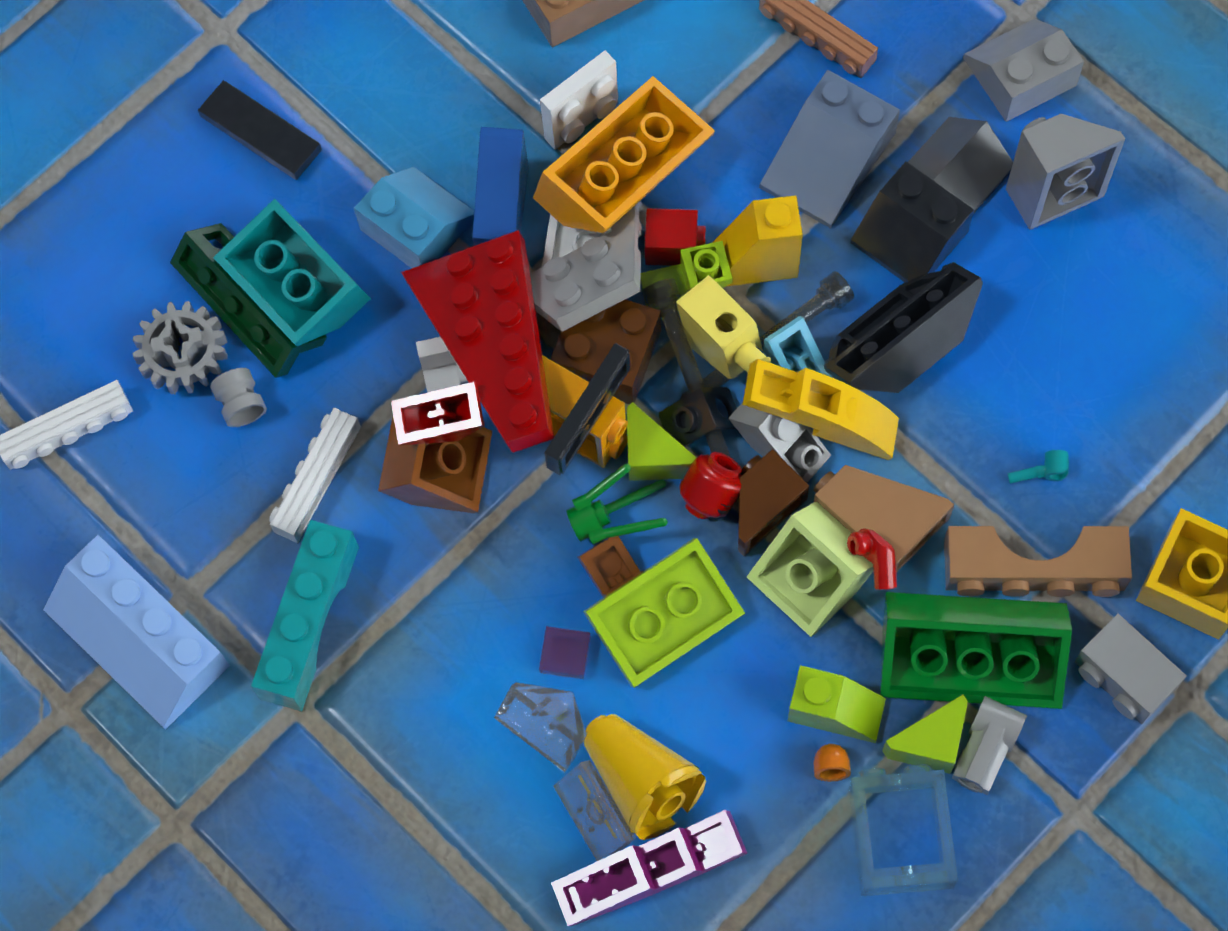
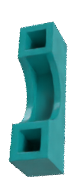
[251,520,359,712]

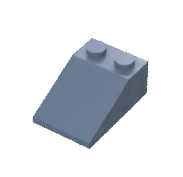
[759,70,900,228]

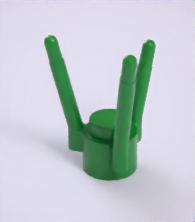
[566,464,668,544]

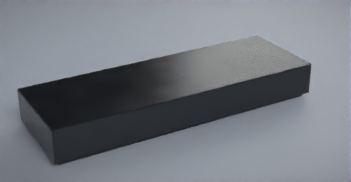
[198,80,322,180]
[544,343,630,475]

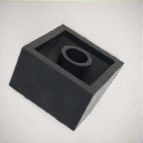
[850,161,974,282]

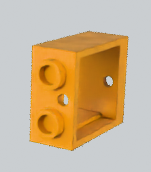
[542,355,628,468]

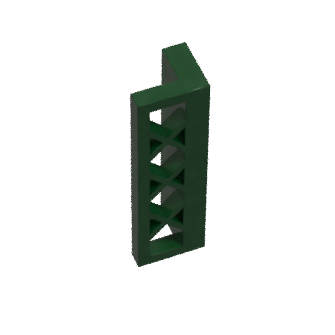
[170,223,327,378]

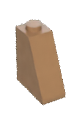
[813,465,954,573]

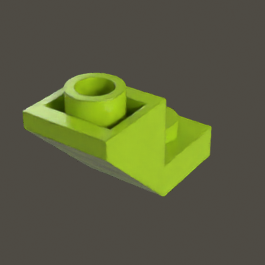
[640,241,733,315]

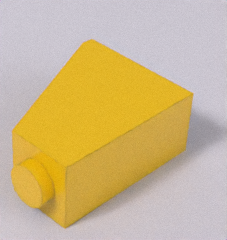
[712,195,803,287]

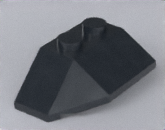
[824,262,983,393]

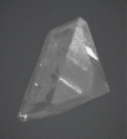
[494,682,587,772]

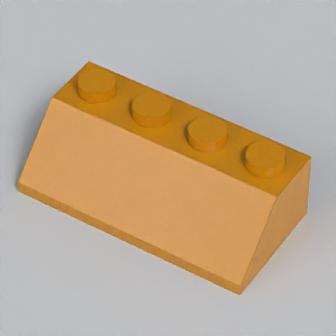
[533,76,715,233]

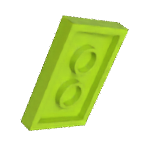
[583,538,745,688]

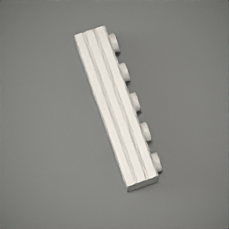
[0,380,133,470]
[269,408,361,543]

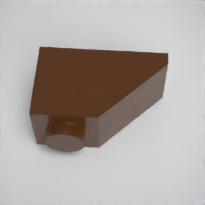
[738,449,809,556]

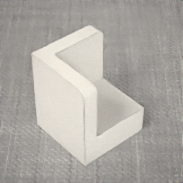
[416,337,469,393]

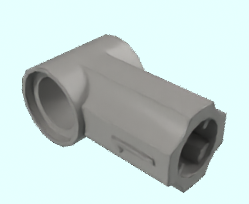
[952,696,1027,795]

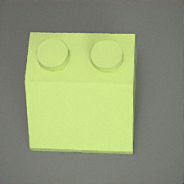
[747,501,873,637]

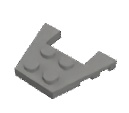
[528,201,642,331]

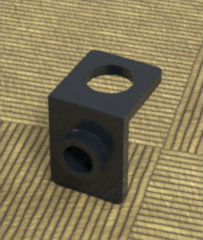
[658,387,737,447]

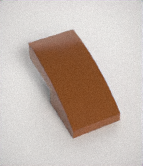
[577,536,643,598]

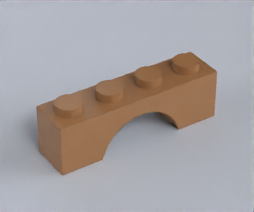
[944,526,1132,597]

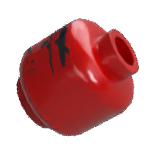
[679,452,742,519]

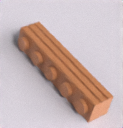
[759,0,878,78]

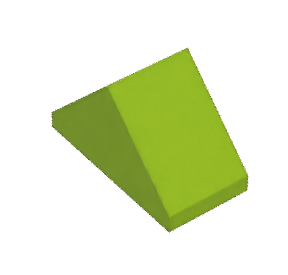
[627,402,696,481]
[882,695,968,774]

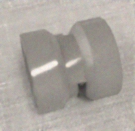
[210,368,267,427]

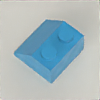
[354,167,474,268]

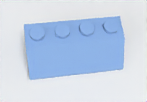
[43,535,230,730]

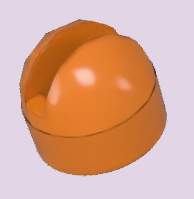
[813,743,851,782]

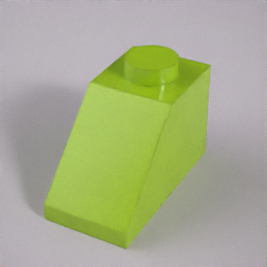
[787,665,886,743]

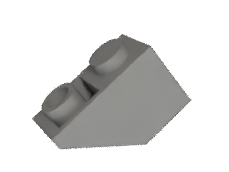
[728,402,831,483]

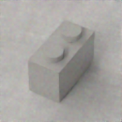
[1075,614,1187,724]

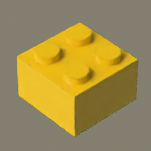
[1136,508,1228,640]

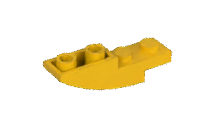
[742,359,899,460]

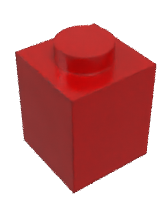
[645,208,706,266]

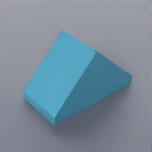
[763,316,832,377]

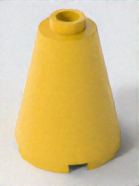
[584,714,706,840]

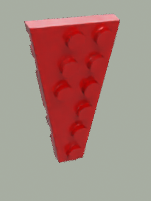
[401,230,554,453]

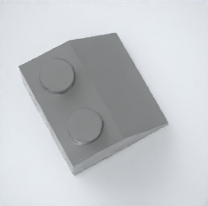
[963,18,1084,122]

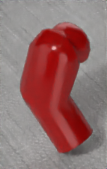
[847,528,897,590]

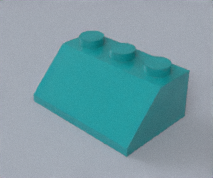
[213,199,371,346]

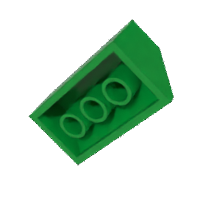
[880,592,1072,709]

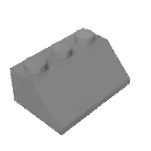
[1006,114,1125,230]

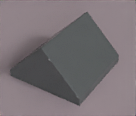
[908,117,1013,214]

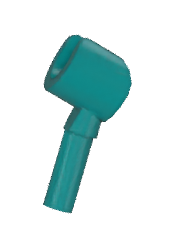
[1007,450,1069,484]

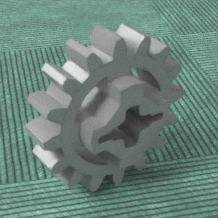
[132,301,228,394]

